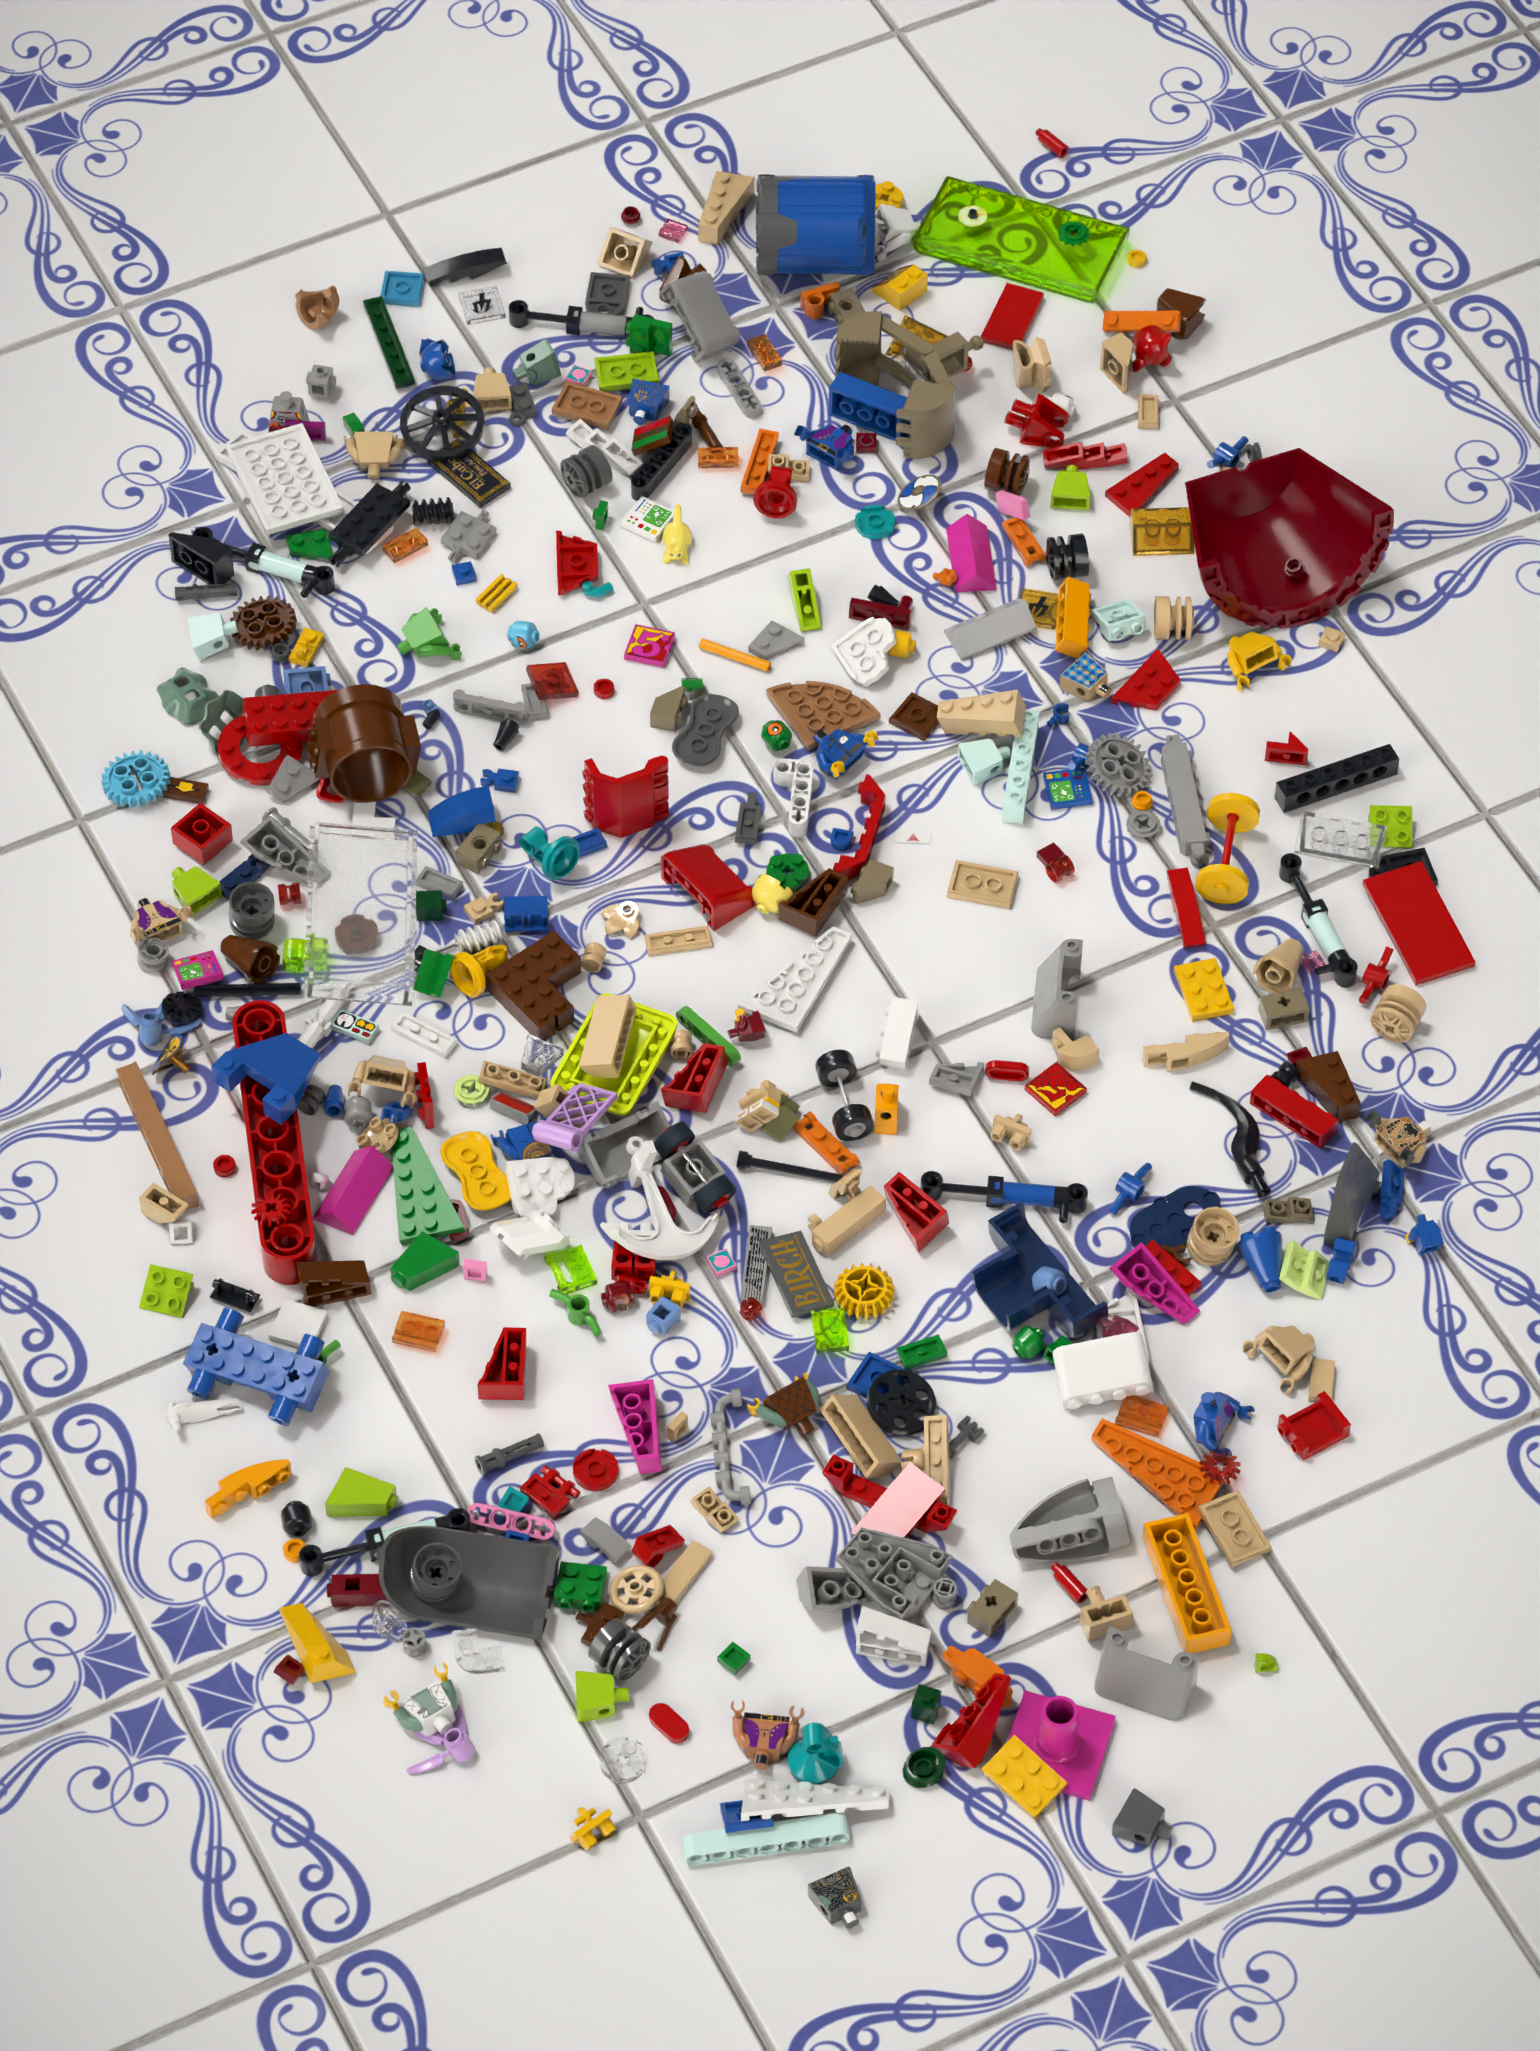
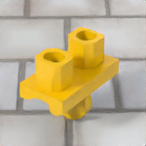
[649,1271,690,1308]
[569,1807,616,1850]

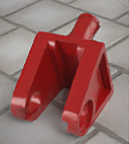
[1004,393,1069,448]

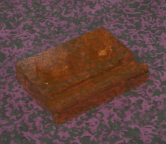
[392,1311,445,1352]
[1115,1395,1169,1438]

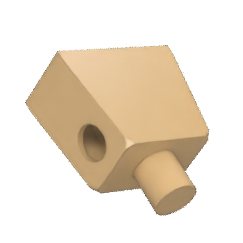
[473,367,512,412]

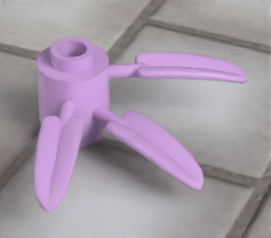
[406,1703,475,1774]

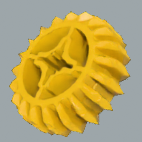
[834,1262,895,1320]

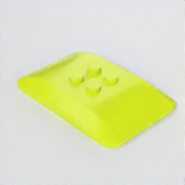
[550,993,678,1116]

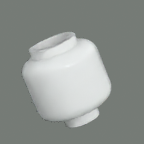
[1048,393,1076,421]

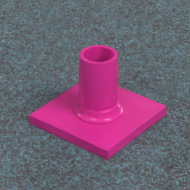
[1007,1690,1116,1801]

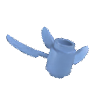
[121,1002,201,1046]

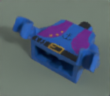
[794,424,854,471]
[1193,1392,1255,1463]

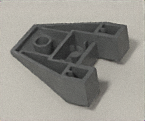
[1323,1142,1382,1248]

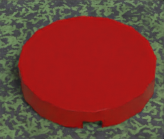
[573,1448,619,1492]

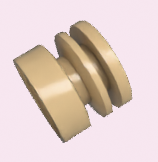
[1154,596,1194,640]
[1370,984,1427,1043]
[1186,1207,1240,1266]

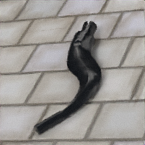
[1190,1081,1271,1198]

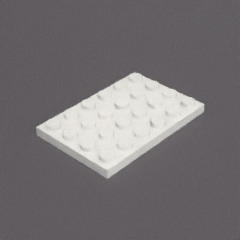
[226,423,344,536]

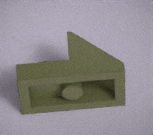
[762,1093,800,1142]

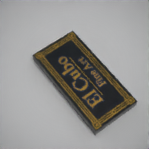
[427,439,511,508]

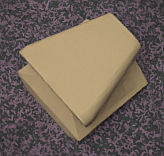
[1013,337,1052,393]

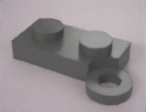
[509,383,537,427]

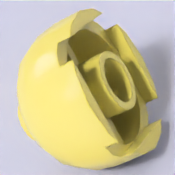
[752,874,794,914]

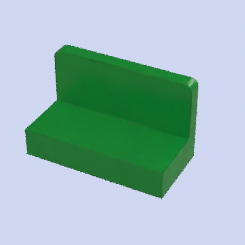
[413,949,454,998]

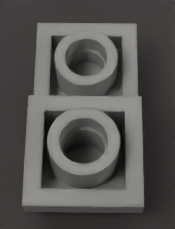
[579,1517,632,1564]

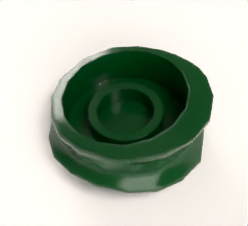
[903,1747,945,1788]

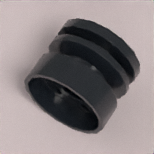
[1045,533,1089,580]

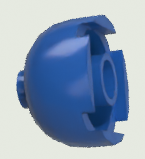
[420,339,456,381]

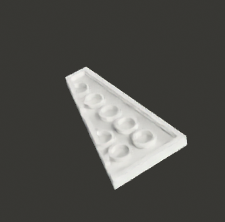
[738,926,852,1033]
[741,1778,889,1821]

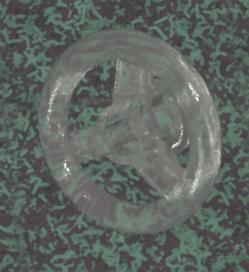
[372,1600,408,1643]

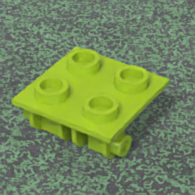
[1368,805,1412,848]
[139,1264,194,1318]

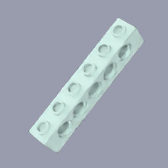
[1002,709,1040,824]

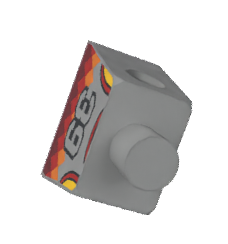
[268,391,309,432]

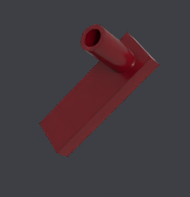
[849,596,913,631]

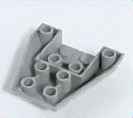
[836,1527,953,1620]

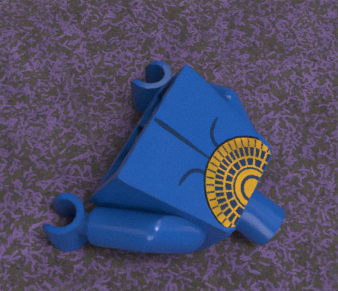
[490,1118,557,1161]

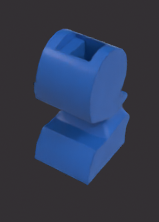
[1326,1237,1356,1284]

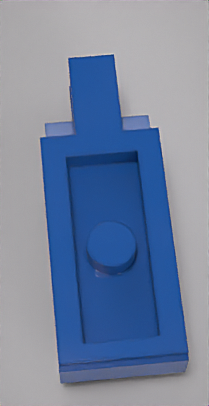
[1380,1159,1405,1220]

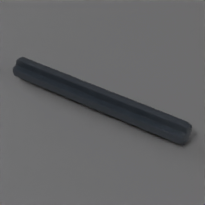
[193,983,302,997]

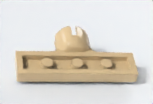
[901,1415,950,1506]

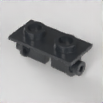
[210,1278,260,1313]

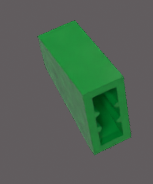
[390,1231,460,1291]

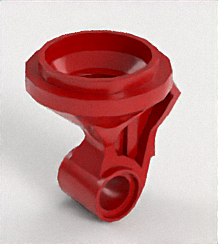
[753,466,798,519]

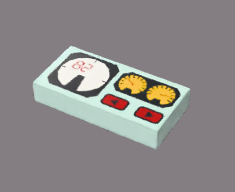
[330,1009,379,1044]

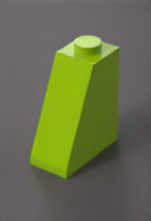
[325,1467,399,1517]

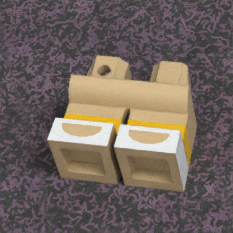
[735,1080,781,1132]

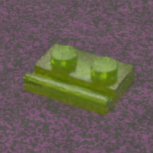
[811,1308,849,1354]

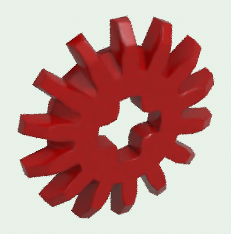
[251,1192,292,1227]

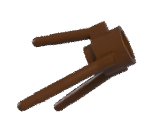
[632,1597,678,1651]

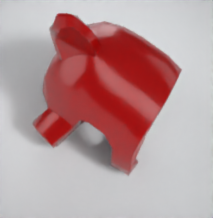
[1132,325,1172,373]

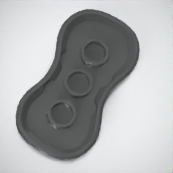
[672,694,739,766]

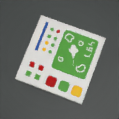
[621,496,674,543]

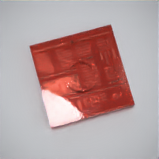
[526,662,579,700]

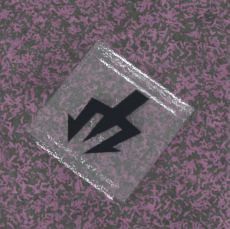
[458,285,506,325]

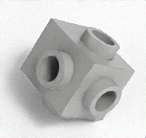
[306,364,336,398]

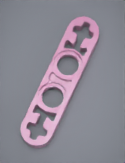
[467,1503,556,1540]

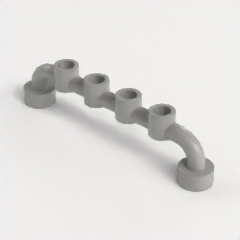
[710,1388,751,1505]

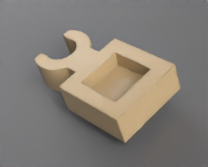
[463,893,504,925]

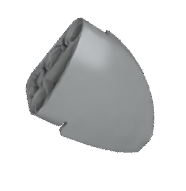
[1010,1476,1131,1562]

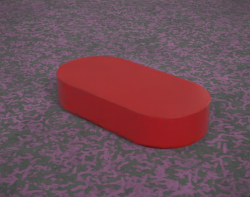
[985,1060,1029,1081]
[649,1703,689,1743]

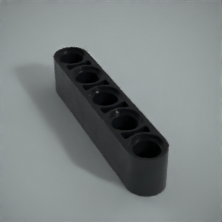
[631,423,692,501]

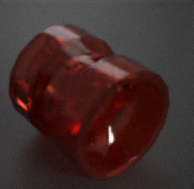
[1045,854,1075,883]
[278,882,301,906]

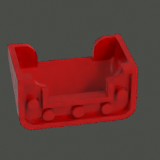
[661,844,754,931]

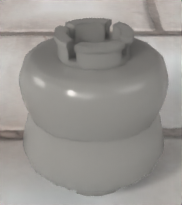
[344,1095,372,1129]

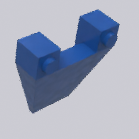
[211,1033,321,1125]

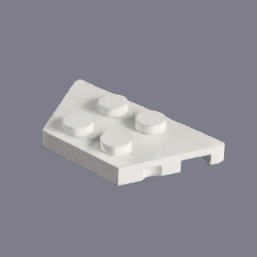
[1095,1290,1150,1366]

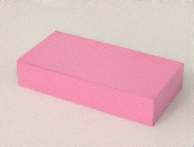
[995,490,1030,520]

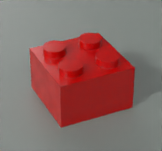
[171,803,233,866]

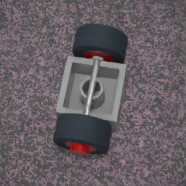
[654,1121,736,1214]

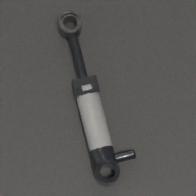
[509,300,654,337]

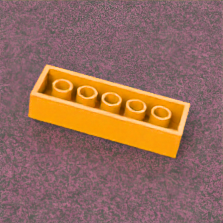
[1142,1513,1232,1654]

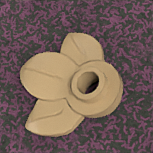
[601,901,639,939]

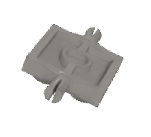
[441,510,497,562]

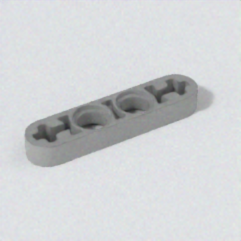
[718,358,761,418]

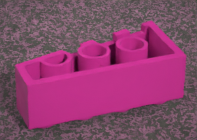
[608,1379,662,1474]

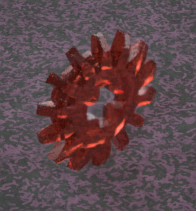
[1199,1449,1241,1485]

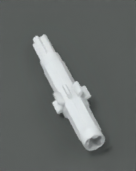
[298,978,355,1049]

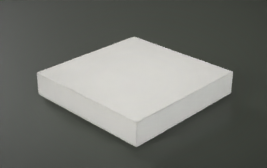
[269,1299,328,1347]

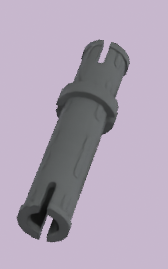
[175,583,237,600]

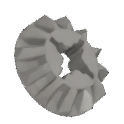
[1126,810,1160,840]

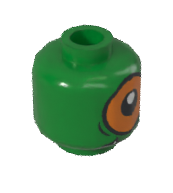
[761,720,792,751]

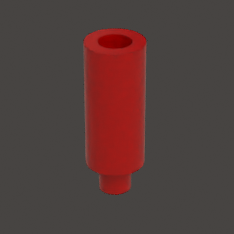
[1035,128,1069,158]
[1051,1562,1088,1604]

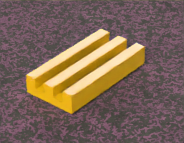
[476,574,518,613]

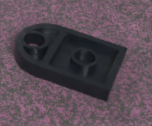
[1368,847,1438,886]

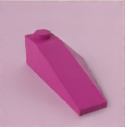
[1109,1242,1200,1325]

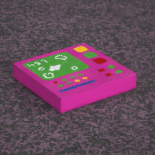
[171,950,224,990]

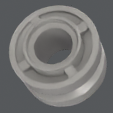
[137,938,169,972]

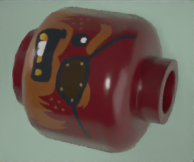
[601,1281,635,1312]

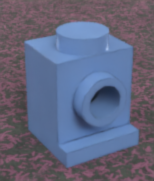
[646,1296,681,1335]

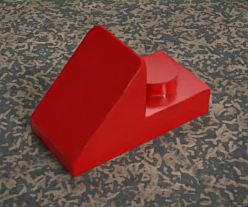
[1265,731,1309,766]

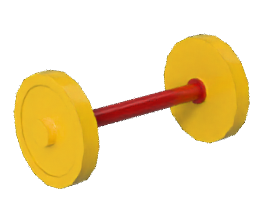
[1195,793,1260,904]

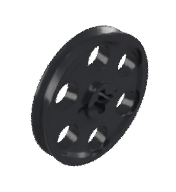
[867,1369,936,1436]

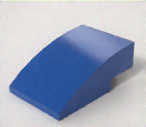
[427,786,495,837]

